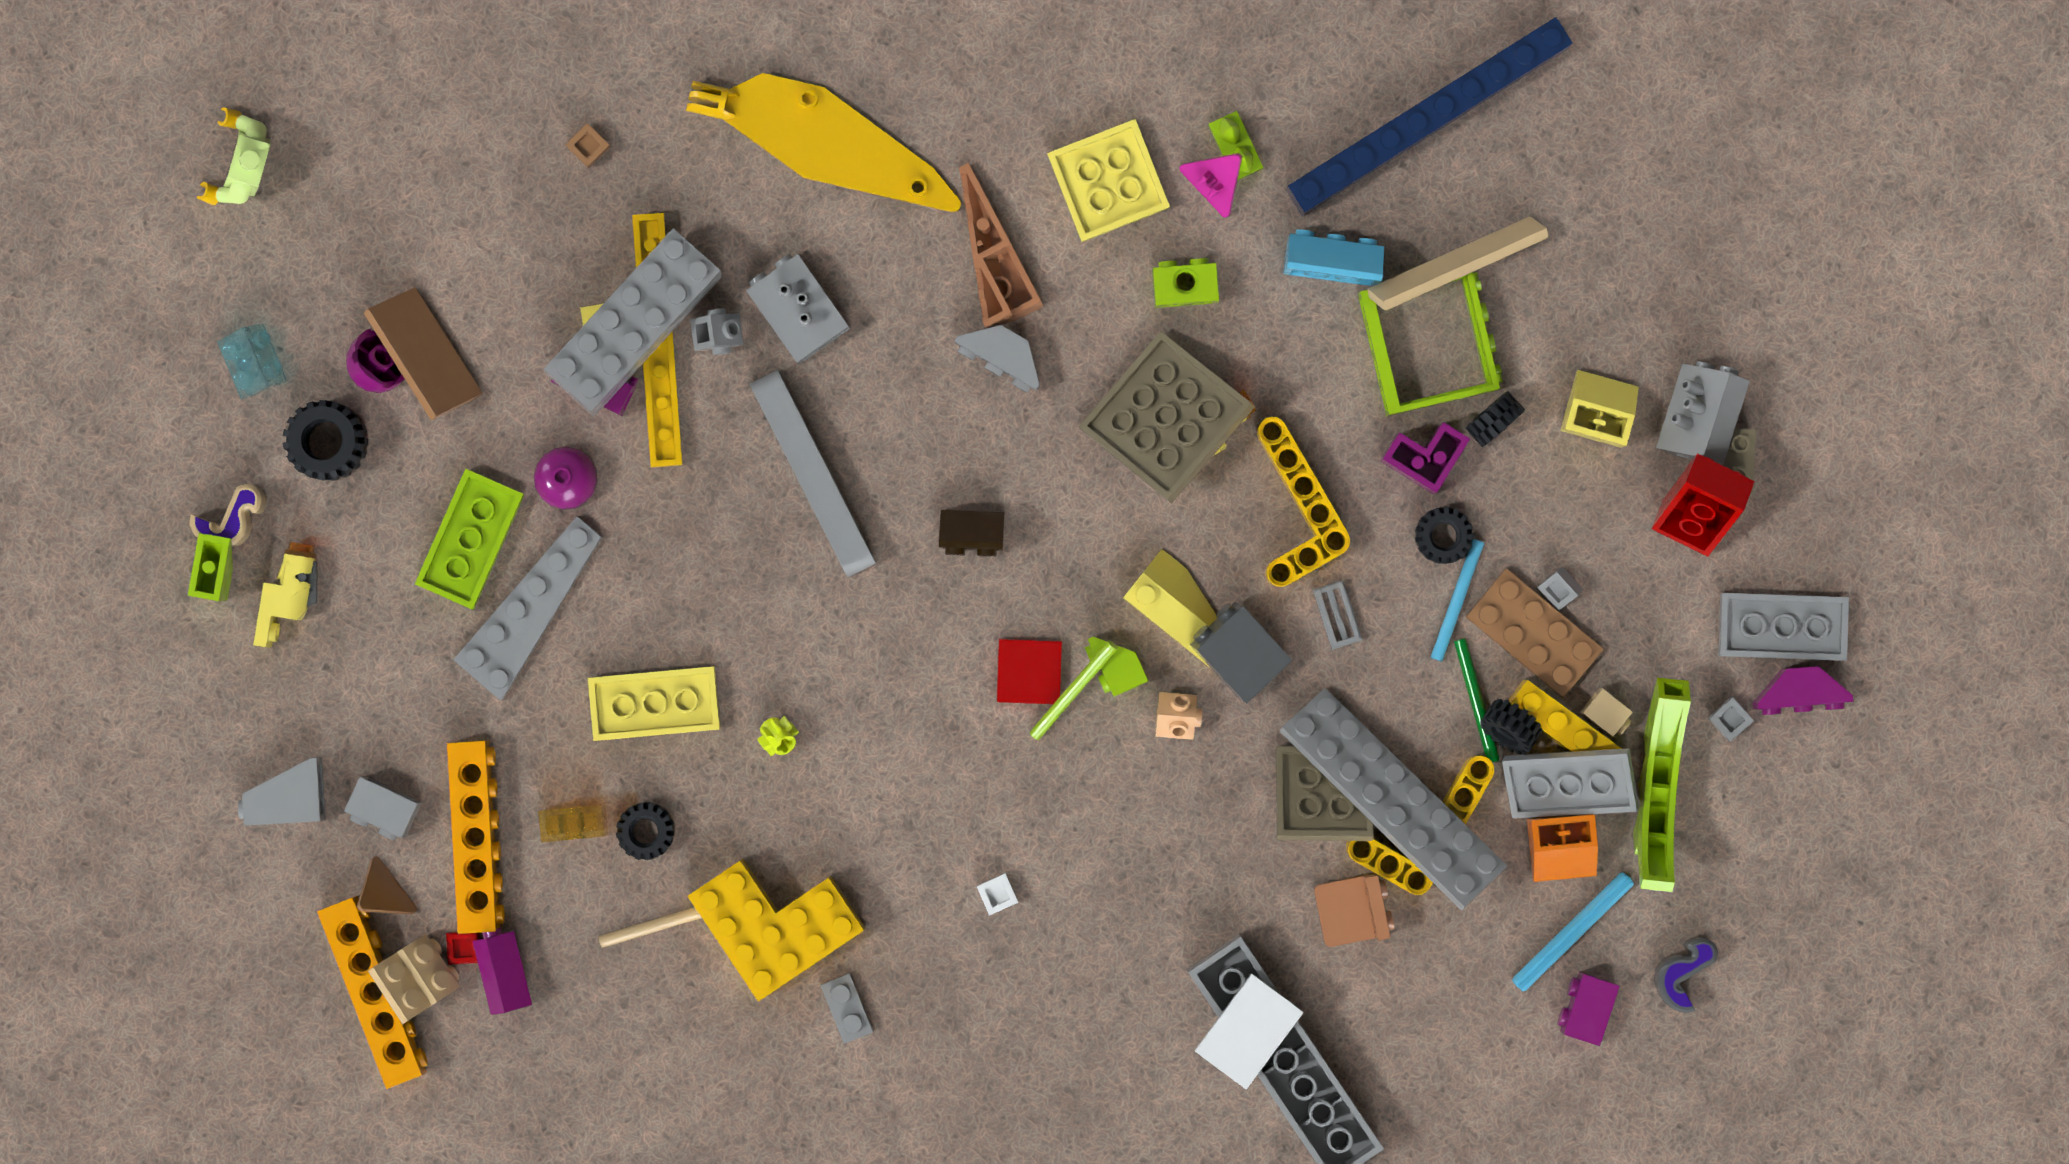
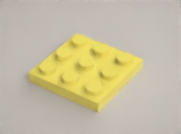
[1047,119,1170,243]

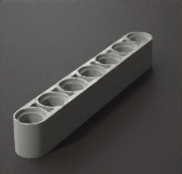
[750,369,876,578]

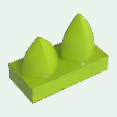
[1208,111,1264,181]

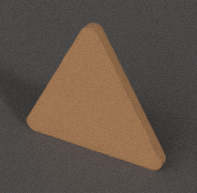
[357,856,417,914]

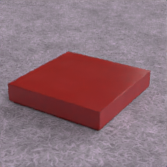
[997,639,1062,705]

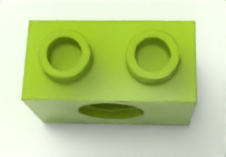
[1152,258,1219,308]

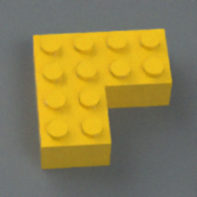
[687,859,865,1002]

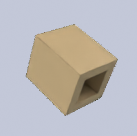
[1579,688,1633,737]

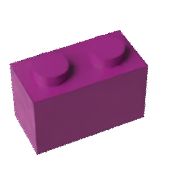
[1557,972,1620,1046]

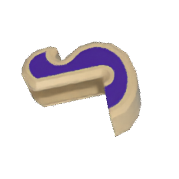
[189,484,266,548]

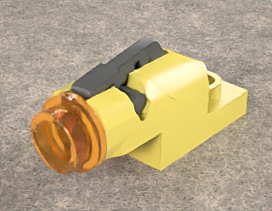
[253,542,318,647]

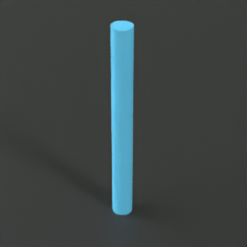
[1430,539,1484,662]

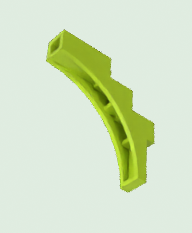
[1633,677,1691,892]

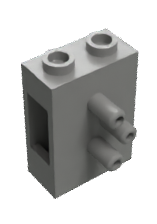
[746,254,850,365]
[1656,361,1750,465]

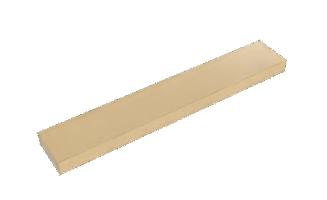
[1368,216,1548,310]

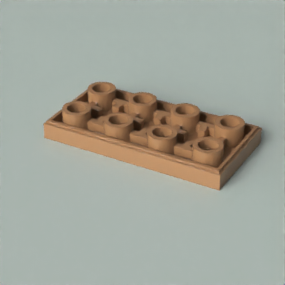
[364,287,483,420]

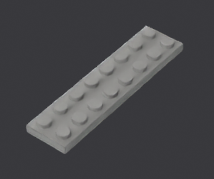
[1280,688,1507,911]

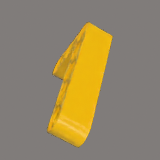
[1257,417,1350,587]
[1346,755,1494,895]

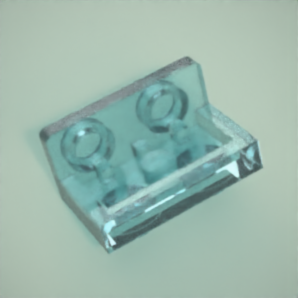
[217,324,287,400]

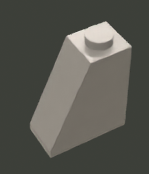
[238,757,325,826]

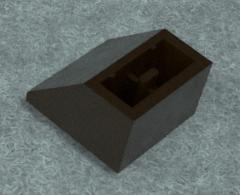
[939,510,1005,557]

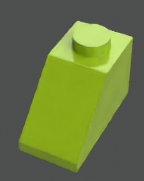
[188,533,233,601]

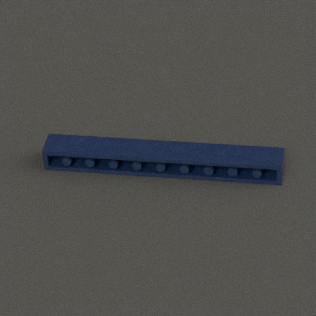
[1286,17,1573,216]

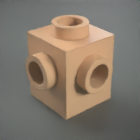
[1155,692,1202,740]

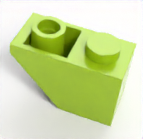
[1084,637,1148,697]

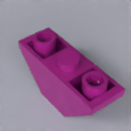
[1752,666,1854,715]

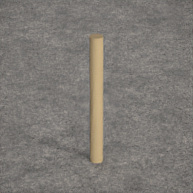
[599,907,702,948]

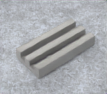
[1313,580,1362,650]

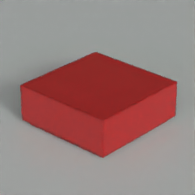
[446,932,479,965]

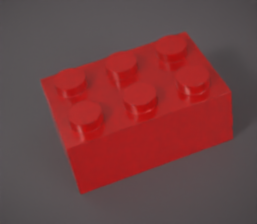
[1651,453,1755,557]

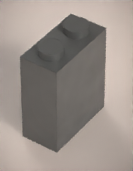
[1190,602,1292,704]

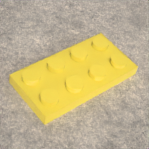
[588,666,721,741]

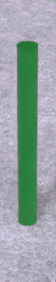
[1454,638,1500,762]

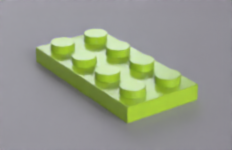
[415,468,525,610]

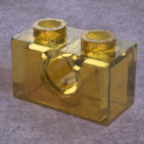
[538,803,608,843]

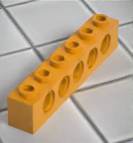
[447,740,505,934]
[317,895,428,1089]

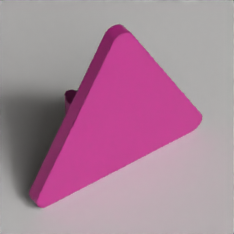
[1179,153,1242,218]

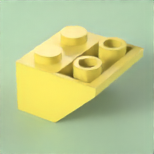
[1560,370,1639,448]

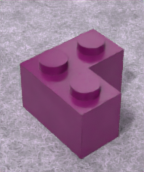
[1380,422,1470,494]

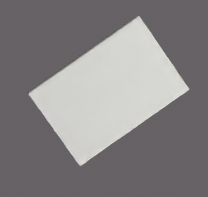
[1194,973,1304,1090]

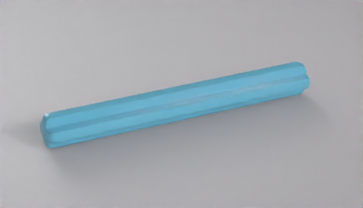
[1512,872,1634,991]

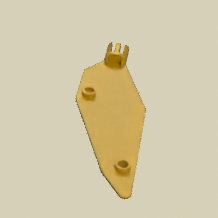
[685,73,961,212]

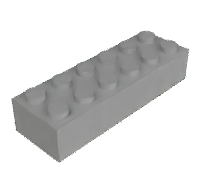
[544,229,722,416]

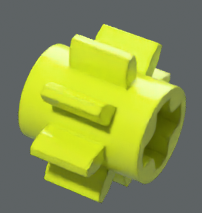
[757,716,799,756]

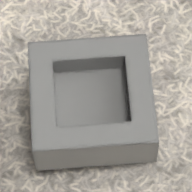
[1537,566,1583,611]
[1708,697,1754,742]

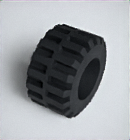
[283,400,369,481]

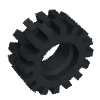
[1465,391,1525,447]
[1415,507,1474,564]
[1480,699,1542,755]
[616,802,675,860]

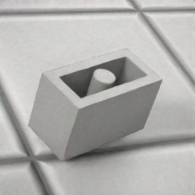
[344,776,422,840]

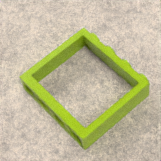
[1358,272,1503,417]

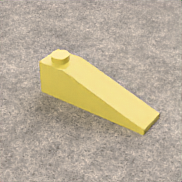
[1123,549,1217,669]

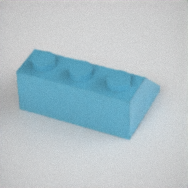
[1283,229,1384,286]

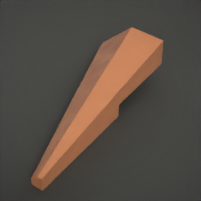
[959,163,1043,329]

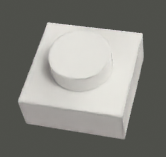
[976,873,1018,916]

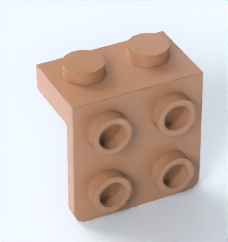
[1314,873,1394,947]

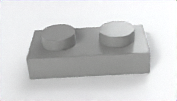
[820,973,874,1044]

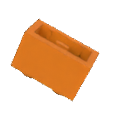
[1527,814,1598,882]

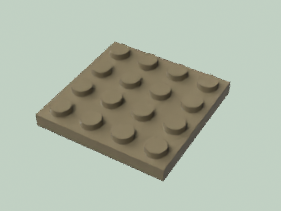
[1078,331,1255,504]

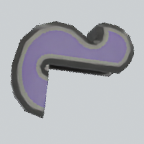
[1653,936,1718,1013]

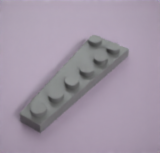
[454,516,602,701]

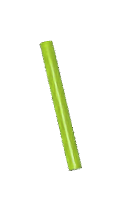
[1029,640,1118,740]

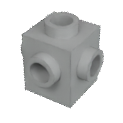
[690,308,743,355]

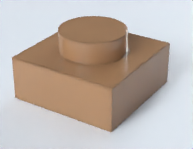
[565,123,611,169]

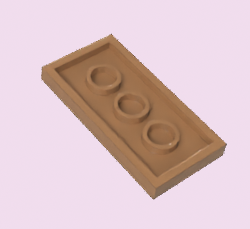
[1465,568,1604,698]

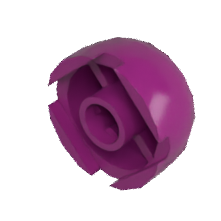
[346,328,405,393]
[534,447,598,510]

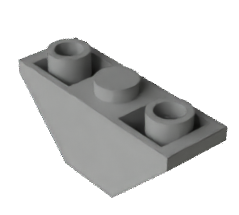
[954,325,1039,393]

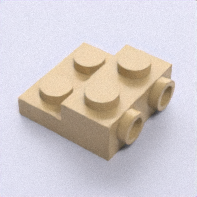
[368,934,460,1024]

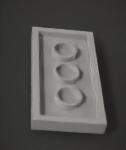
[1718,593,1849,661]
[1502,748,1639,818]

